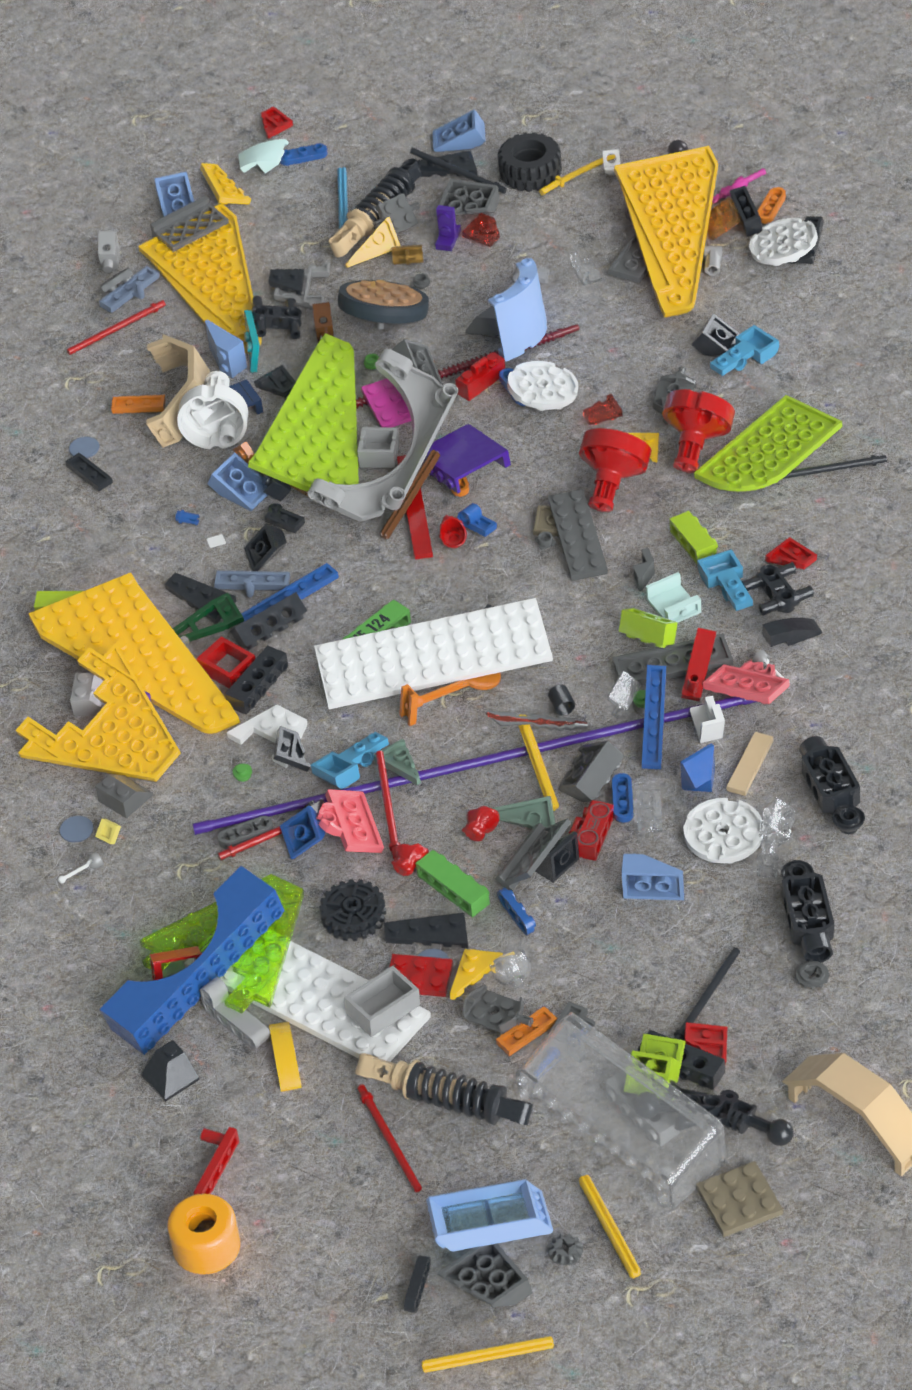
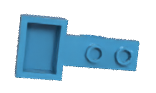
[710,325,779,376]
[697,549,753,611]
[311,732,389,789]

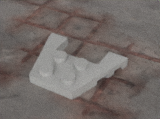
[274,262,331,309]

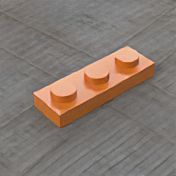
[111,395,166,414]
[496,1006,557,1057]

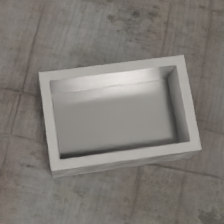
[344,966,420,1037]

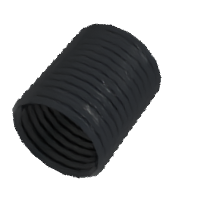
[548,684,576,715]

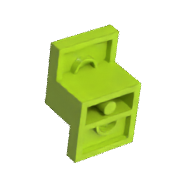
[624,1034,686,1100]

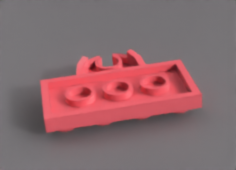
[703,659,790,704]
[317,789,384,853]

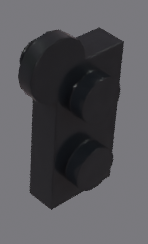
[264,503,305,534]

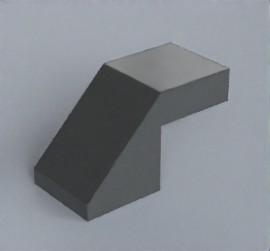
[633,548,655,591]

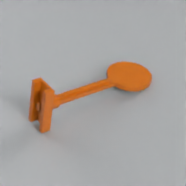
[399,672,501,726]

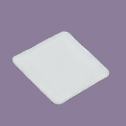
[207,534,226,548]

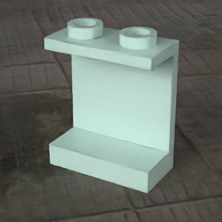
[646,572,701,622]

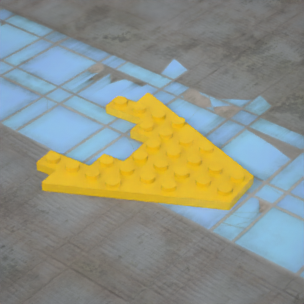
[15,643,181,782]

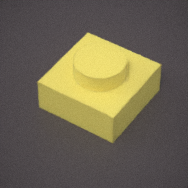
[95,819,121,844]

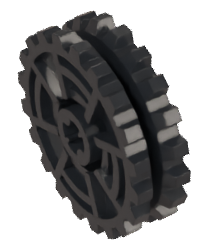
[319,879,387,941]

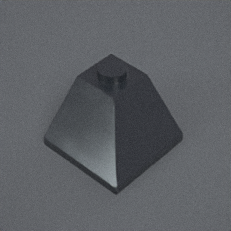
[691,313,740,356]
[244,523,287,571]
[535,831,579,883]
[141,1040,199,1102]

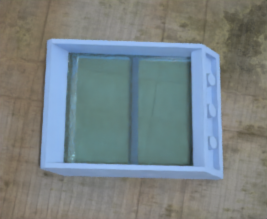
[426,1179,553,1251]

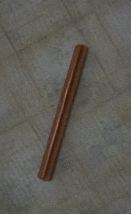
[380,450,440,540]

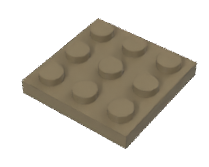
[696,1161,783,1237]

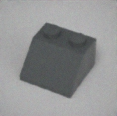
[95,774,153,819]

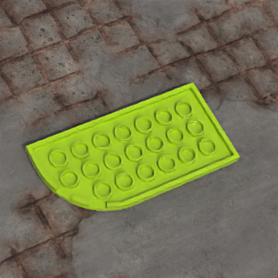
[694,395,843,492]

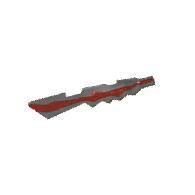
[485,711,588,731]

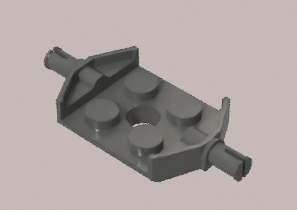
[653,366,696,424]
[455,984,533,1033]

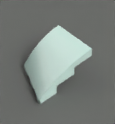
[238,139,289,173]

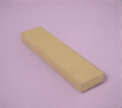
[727,732,773,796]

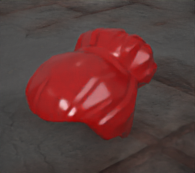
[439,515,467,549]
[462,805,500,841]
[391,843,429,876]

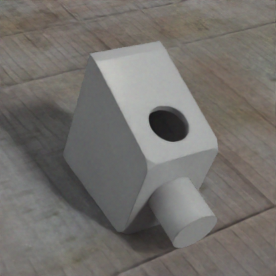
[98,230,120,273]

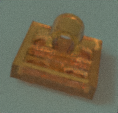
[707,197,741,240]

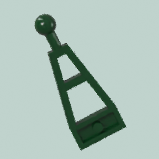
[172,592,245,644]

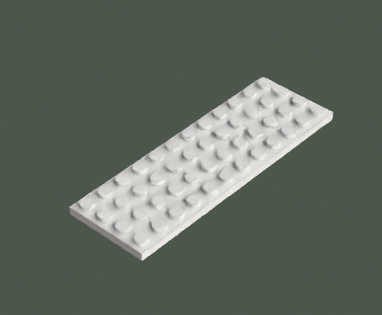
[314,598,553,709]
[184,930,431,1062]

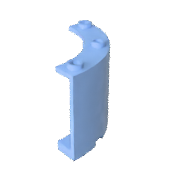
[488,258,547,361]

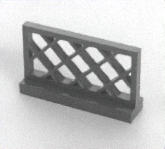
[150,196,229,252]
[496,818,571,891]

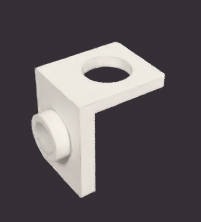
[602,149,620,175]

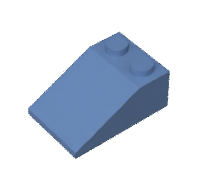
[433,109,486,152]
[154,172,194,217]
[205,319,247,378]
[207,453,268,511]
[622,854,684,900]

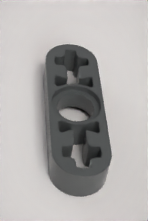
[218,816,273,849]

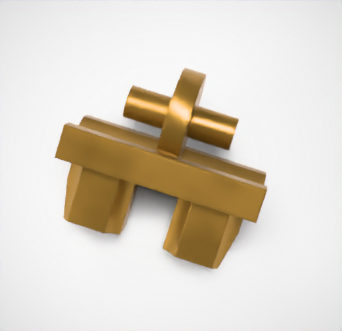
[392,245,424,265]

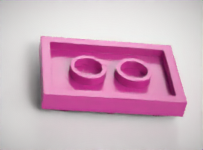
[361,378,411,428]

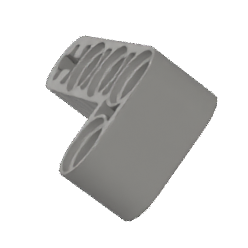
[200,977,271,1050]

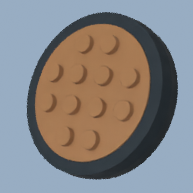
[338,280,429,329]

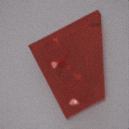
[583,394,623,425]

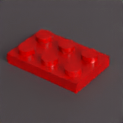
[389,954,453,997]

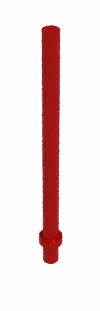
[67,300,166,355]
[375,751,401,859]
[217,826,282,860]
[357,1085,422,1192]

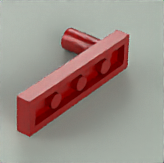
[681,628,717,702]
[193,1127,240,1195]

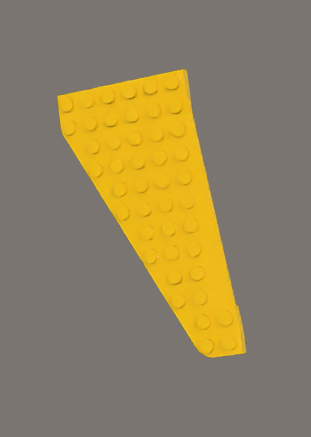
[614,146,718,318]
[138,203,262,355]
[28,572,240,734]

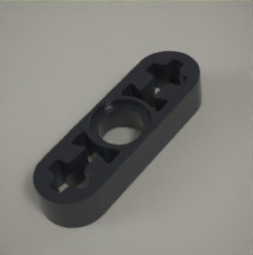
[404,1255,431,1313]

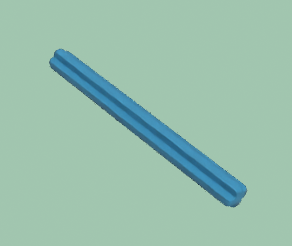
[337,167,348,229]

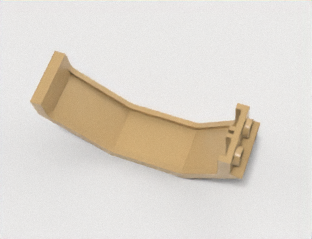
[146,334,210,447]
[782,1053,912,1176]

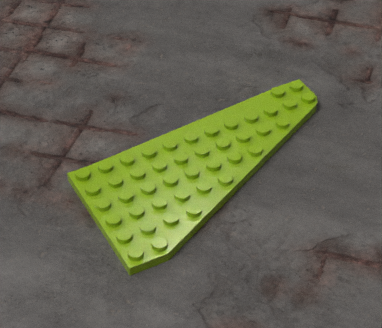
[248,334,359,492]

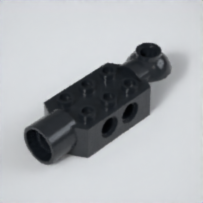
[799,736,865,835]
[781,860,835,963]

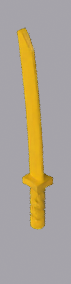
[539,155,616,195]

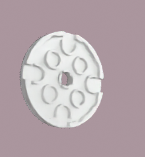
[749,218,818,266]
[507,361,578,411]
[683,798,764,864]

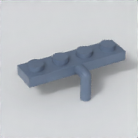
[99,266,160,313]
[214,571,291,597]

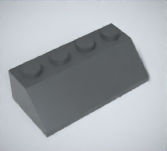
[392,339,444,386]

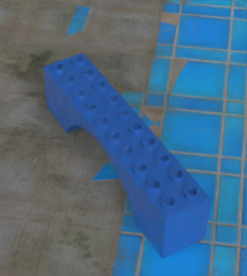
[100,866,285,1055]

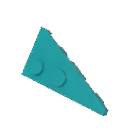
[244,310,260,372]

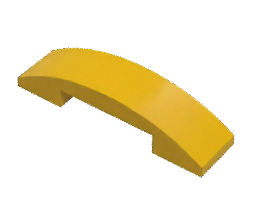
[269,1022,302,1092]

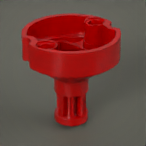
[662,389,735,473]
[579,428,652,512]

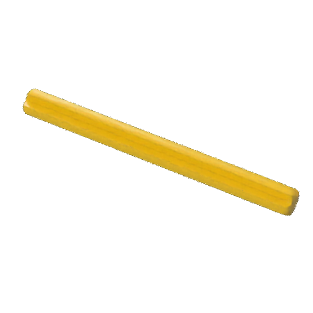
[516,714,559,811]
[579,1174,641,1278]
[421,1336,554,1373]

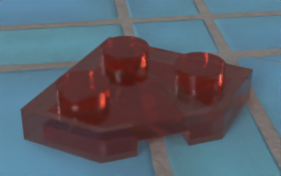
[462,213,500,247]

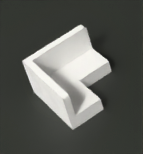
[690,696,725,743]

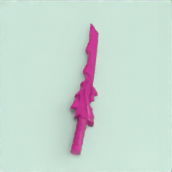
[712,168,766,204]

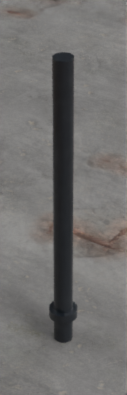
[410,148,507,194]
[782,455,887,479]
[673,947,740,1040]

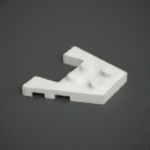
[227,705,308,768]

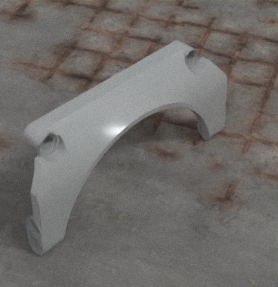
[307,349,458,521]

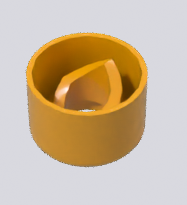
[167,1194,240,1274]

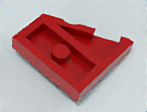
[765,537,817,569]

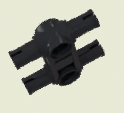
[251,296,302,339]
[741,562,814,616]

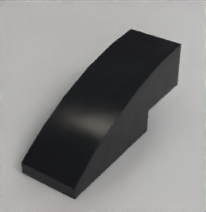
[762,618,822,647]

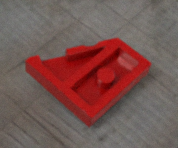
[261,106,293,139]
[684,1022,728,1065]

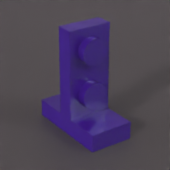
[435,205,461,251]

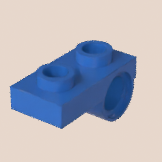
[457,503,497,537]

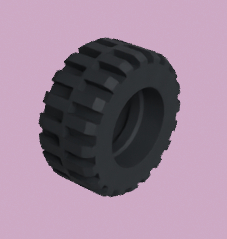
[498,132,562,192]

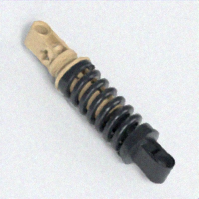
[328,158,422,257]
[355,1053,533,1125]

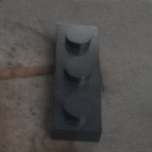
[65,453,113,491]

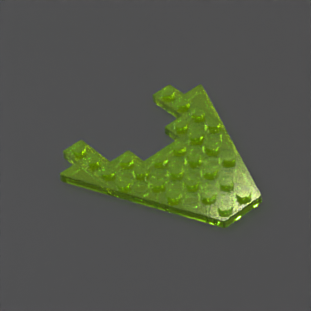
[140,874,304,1014]

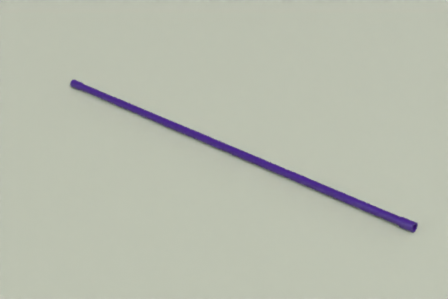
[192,697,757,835]

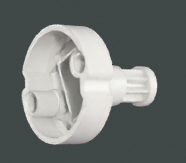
[177,371,248,449]

